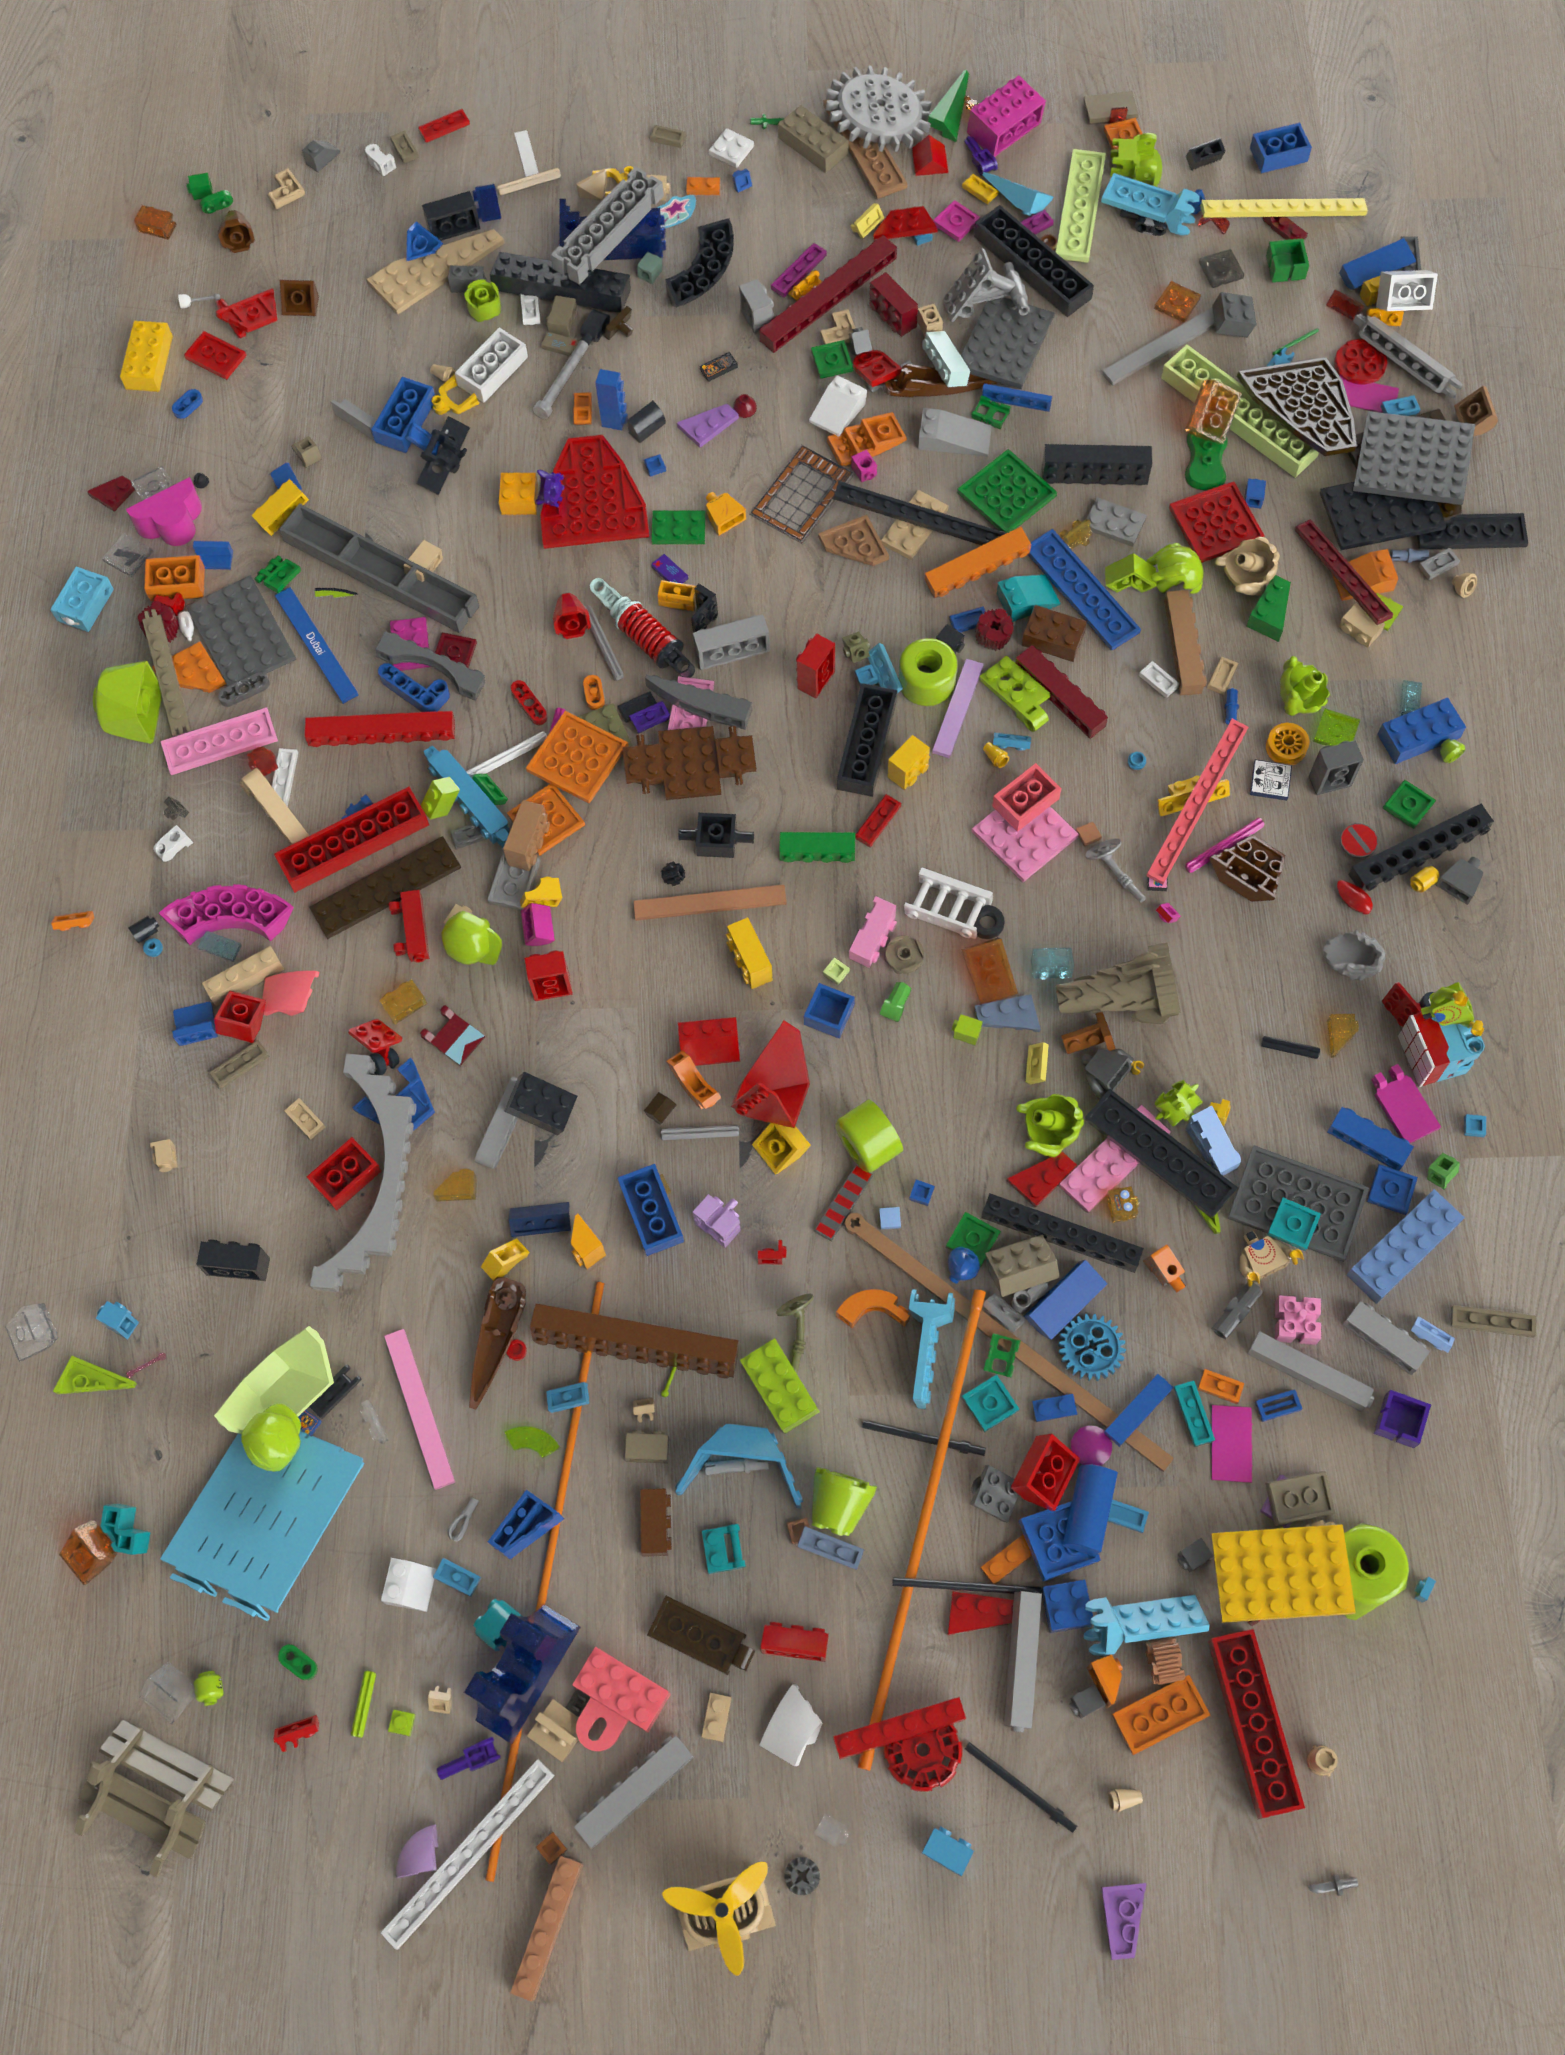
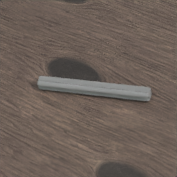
[584,605,624,681]

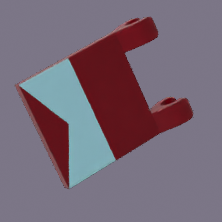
[420,1005,485,1066]

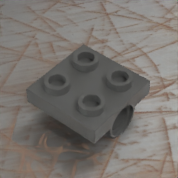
[970,1465,1018,1522]

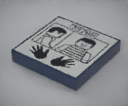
[1250,759,1292,801]

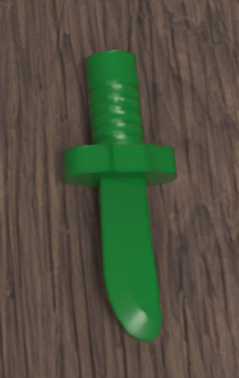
[750,114,784,129]

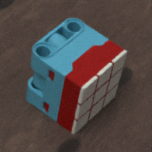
[1398,1012,1485,1087]

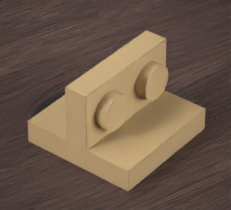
[527,1699,578,1763]

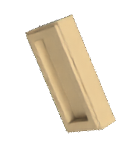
[1207,656,1238,695]

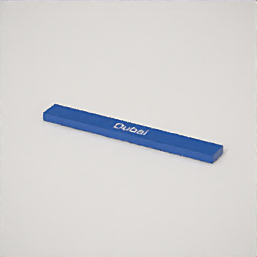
[275,587,359,704]

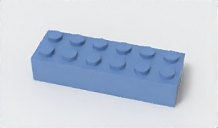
[1347,1189,1465,1304]

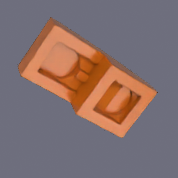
[574,392,592,425]

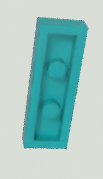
[1174,1380,1215,1447]

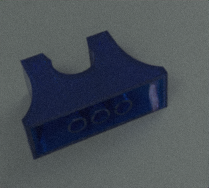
[464,1605,581,1744]

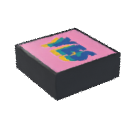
[1147,870,1168,891]

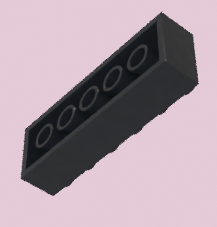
[1042,444,1152,486]
[837,683,897,797]

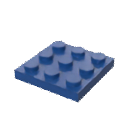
[1018,1501,1101,1582]

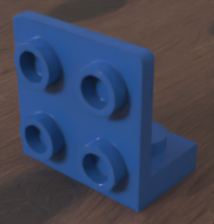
[172,1001,218,1046]

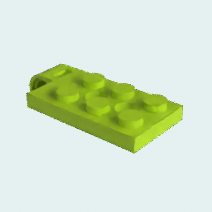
[979,656,1050,732]

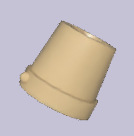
[1307,1745,1338,1777]

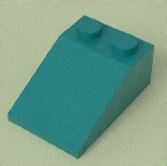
[996,575,1061,622]

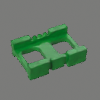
[971,395,1011,430]
[984,1333,1021,1378]

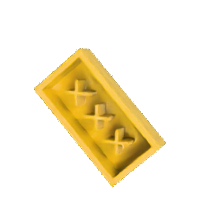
[120,321,173,392]

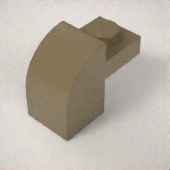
[291,436,322,468]

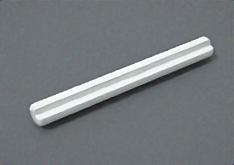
[466,731,547,778]

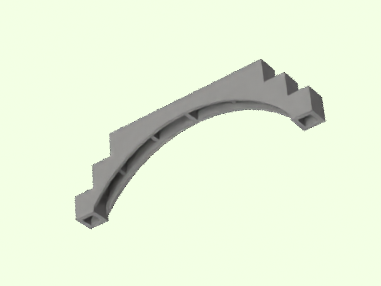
[310,1054,416,1292]

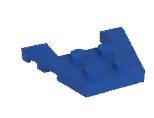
[352,1058,435,1131]

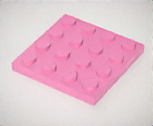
[972,807,1079,882]

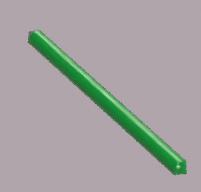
[1272,328,1319,355]

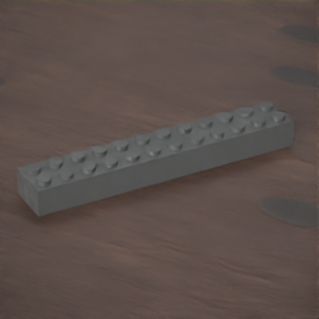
[279,503,480,633]

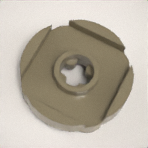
[885,935,924,974]

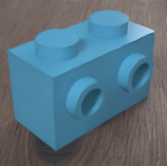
[96,1301,139,1340]
[922,1826,974,1876]

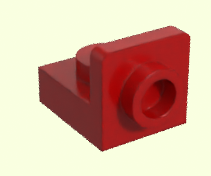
[153,592,185,616]
[758,1240,787,1265]

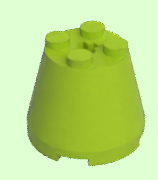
[812,1467,877,1536]

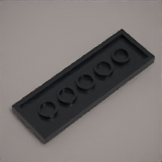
[1417,513,1529,550]

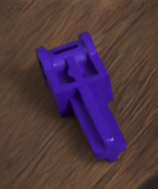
[964,136,998,176]
[437,1737,501,1780]

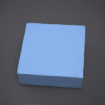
[879,1207,901,1230]

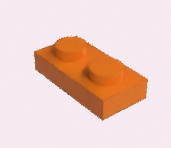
[686,177,720,195]
[51,911,94,931]
[1197,1369,1245,1404]

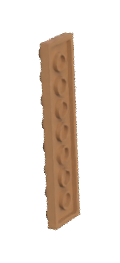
[823,99,908,199]

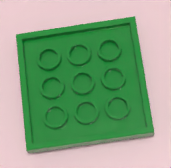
[957,449,1058,533]

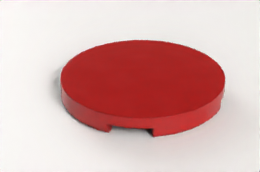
[1334,339,1387,385]

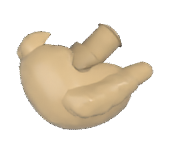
[1215,537,1280,596]

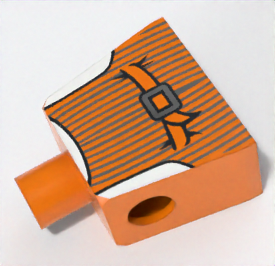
[1143,1244,1186,1293]

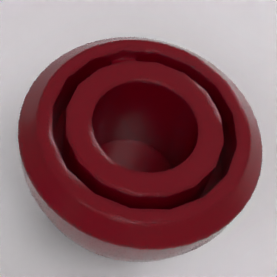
[733,394,757,418]

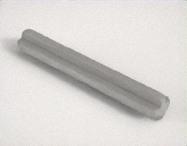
[661,1125,739,1140]

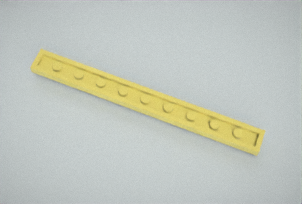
[1200,198,1368,218]

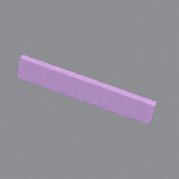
[932,659,984,758]

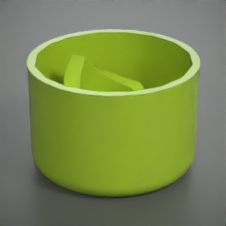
[898,638,957,706]
[835,1099,903,1172]

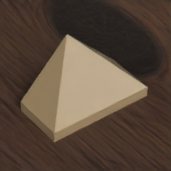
[576,169,608,200]

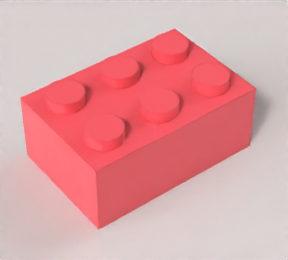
[992,763,1061,832]

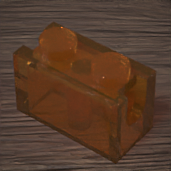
[134,205,177,240]

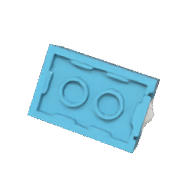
[50,567,114,632]

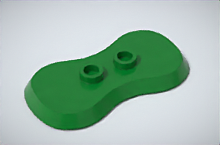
[1185,425,1228,490]

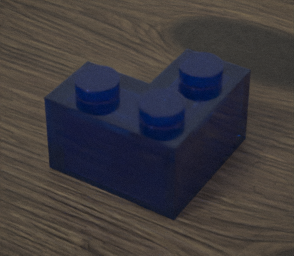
[472,182,502,222]

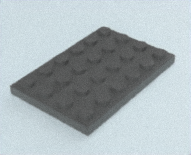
[961,297,1055,390]
[186,575,297,686]
[1227,1145,1369,1262]

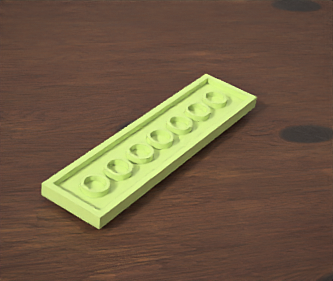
[1056,149,1106,263]

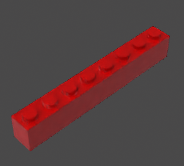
[305,711,455,747]

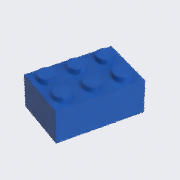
[1250,123,1312,173]

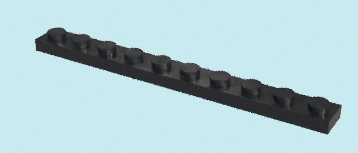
[833,481,1007,545]

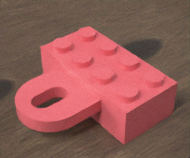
[572,1647,671,1752]

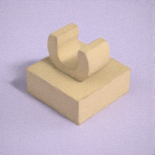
[633,1398,655,1422]
[428,1686,452,1714]

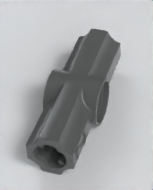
[1212,1283,1263,1340]

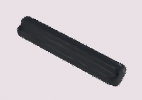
[1261,1036,1320,1059]

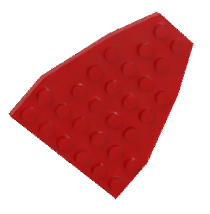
[540,434,650,549]

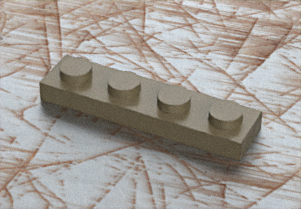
[1450,1305,1536,1338]

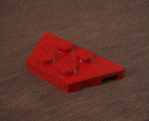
[873,206,938,240]
[216,288,277,333]

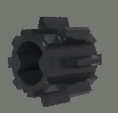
[661,861,686,886]

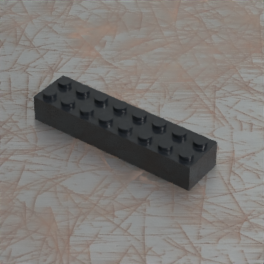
[974,205,1094,317]
[490,252,631,313]

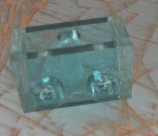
[1031,948,1074,979]

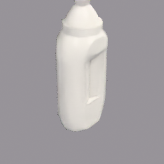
[178,611,194,641]

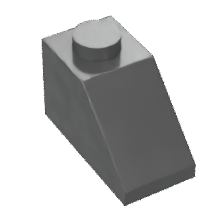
[302,140,340,172]

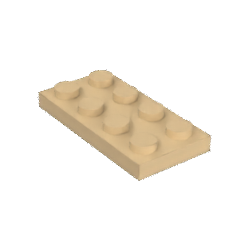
[881,490,949,560]

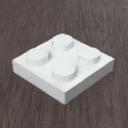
[709,128,754,168]

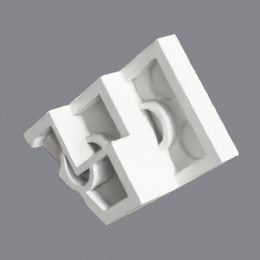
[760,1684,822,1766]

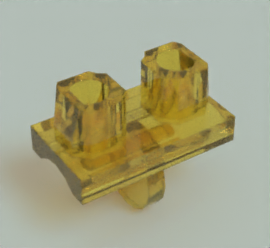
[1059,519,1093,550]

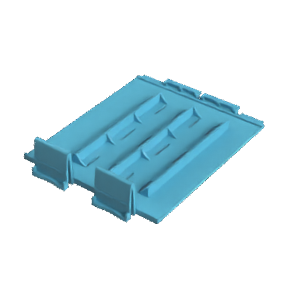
[160,1431,364,1621]

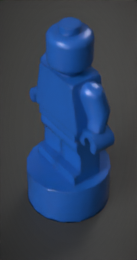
[341,794,373,819]

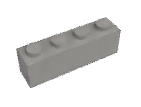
[1342,1301,1430,1375]

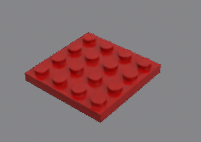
[1169,481,1265,563]

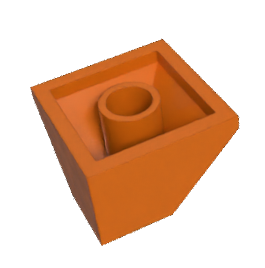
[1086,1655,1123,1708]

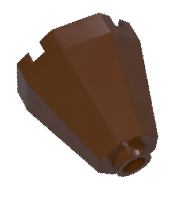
[218,210,255,253]

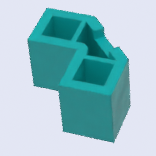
[100,1504,151,1555]

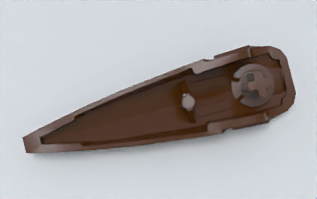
[882,364,997,397]
[469,1277,526,1410]

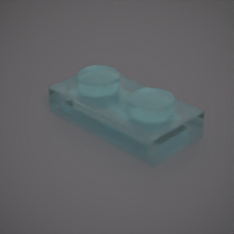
[1399,680,1422,716]

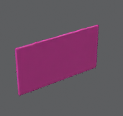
[1340,376,1399,413]
[1212,1405,1253,1483]

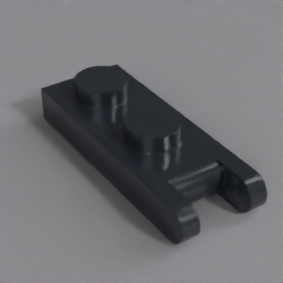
[309,1364,362,1419]

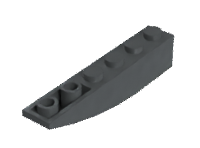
[645,674,752,730]

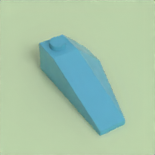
[983,172,1053,216]

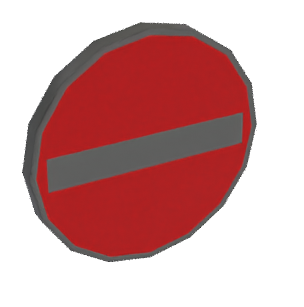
[1340,823,1378,858]

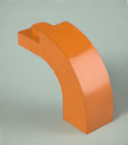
[666,1050,721,1109]
[836,1289,910,1328]

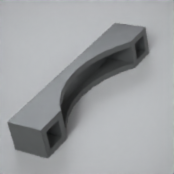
[375,631,485,701]

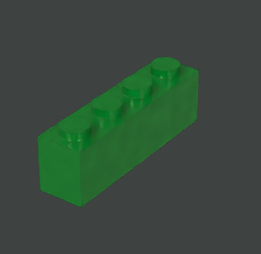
[779,832,855,863]

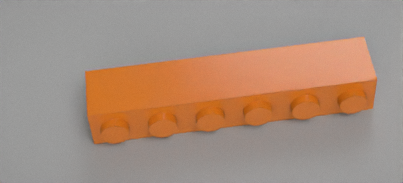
[925,527,1031,598]

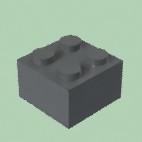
[1212,292,1257,338]

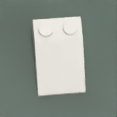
[809,375,867,437]

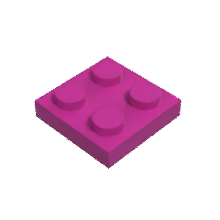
[933,200,980,242]

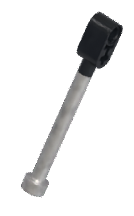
[533,309,610,419]

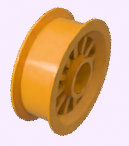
[1266,723,1310,765]

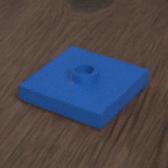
[1367,1164,1418,1215]

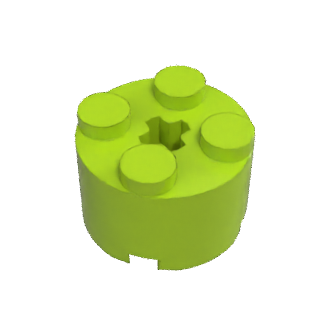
[464,279,501,322]

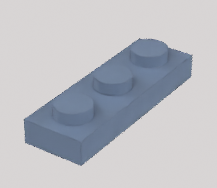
[797,1526,864,1570]

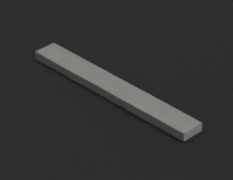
[1102,308,1215,386]

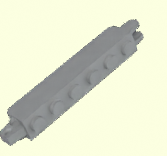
[1353,314,1463,398]

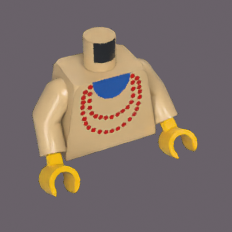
[1239,1231,1304,1287]

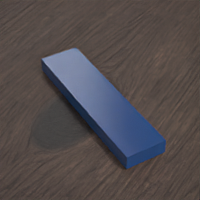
[982,383,1052,412]
[1104,1374,1174,1447]

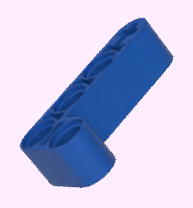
[378,663,450,712]

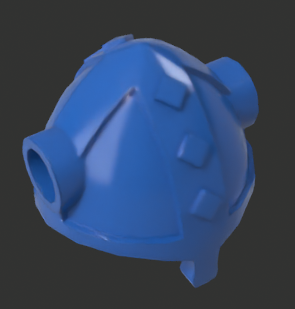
[948,1247,980,1284]

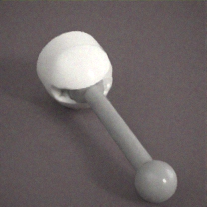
[178,293,220,309]

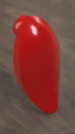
[1337,880,1373,915]

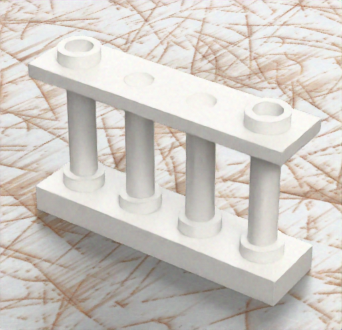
[904,868,993,939]

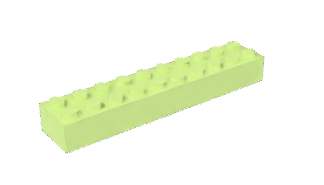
[1161,345,1319,478]

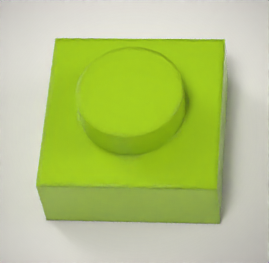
[388,1709,416,1736]

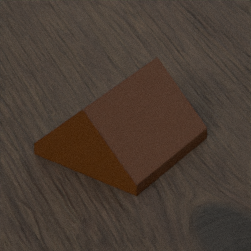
[280,280,319,316]

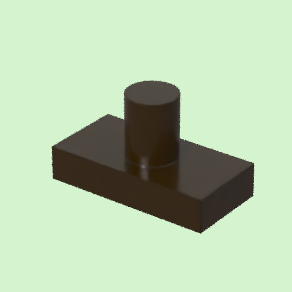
[604,306,634,340]

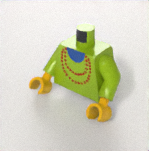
[1421,982,1484,1036]

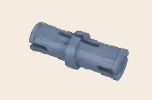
[1390,548,1429,563]

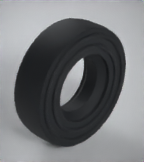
[973,905,1005,939]

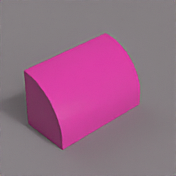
[521,903,555,946]

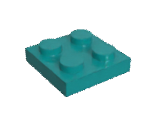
[1267,1197,1321,1251]
[962,1374,1020,1433]

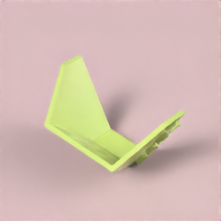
[214,1326,334,1434]

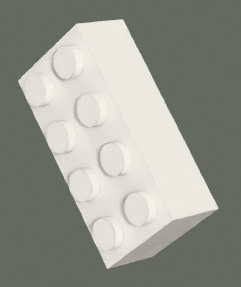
[455,328,528,403]

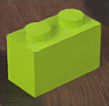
[420,777,460,820]

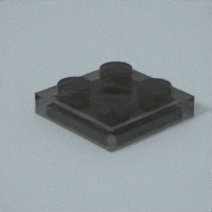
[1199,249,1245,288]

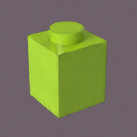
[951,1014,983,1045]

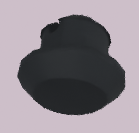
[193,473,209,488]

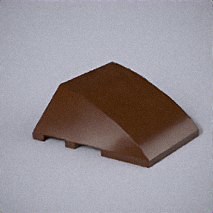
[1210,835,1286,902]

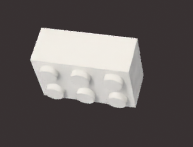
[1376,270,1438,311]

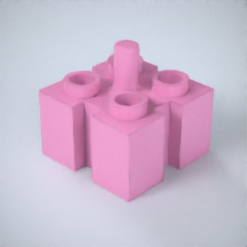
[1275,1296,1321,1345]

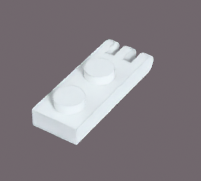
[520,294,540,325]

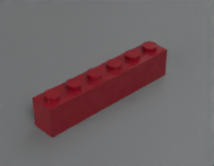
[1015,645,1108,739]

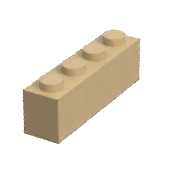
[202,946,285,1007]

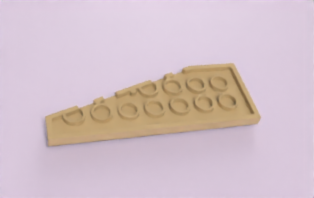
[367,229,505,314]

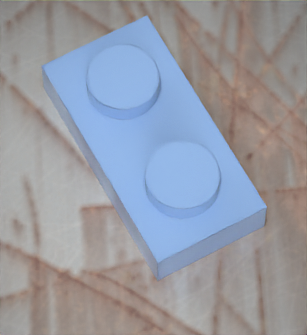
[1411,1316,1455,1353]

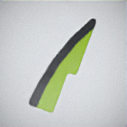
[315,588,358,598]

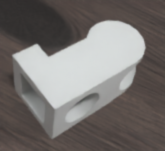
[365,144,396,177]
[153,825,193,862]

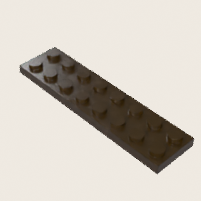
[309,836,461,940]

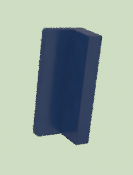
[509,1202,571,1237]

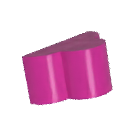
[126,477,202,546]

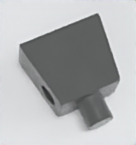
[1436,857,1483,905]

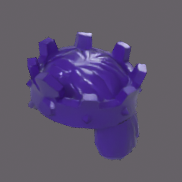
[535,469,565,507]

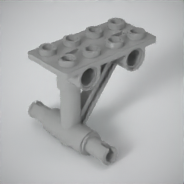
[943,248,1030,322]

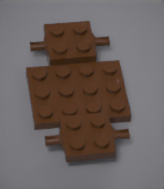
[623,726,756,800]

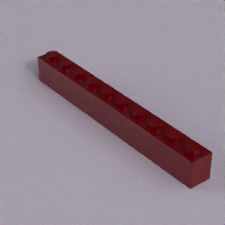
[759,235,897,353]

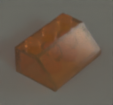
[1185,380,1242,444]

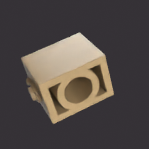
[918,304,943,337]

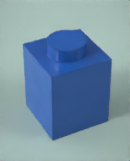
[1244,478,1266,509]

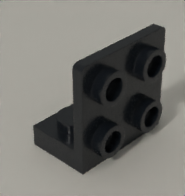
[691,583,718,633]

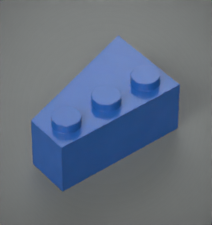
[488,1489,564,1559]

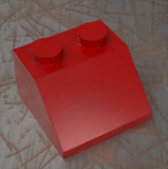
[214,990,266,1043]

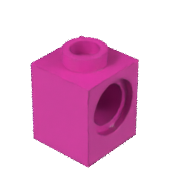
[851,450,877,483]

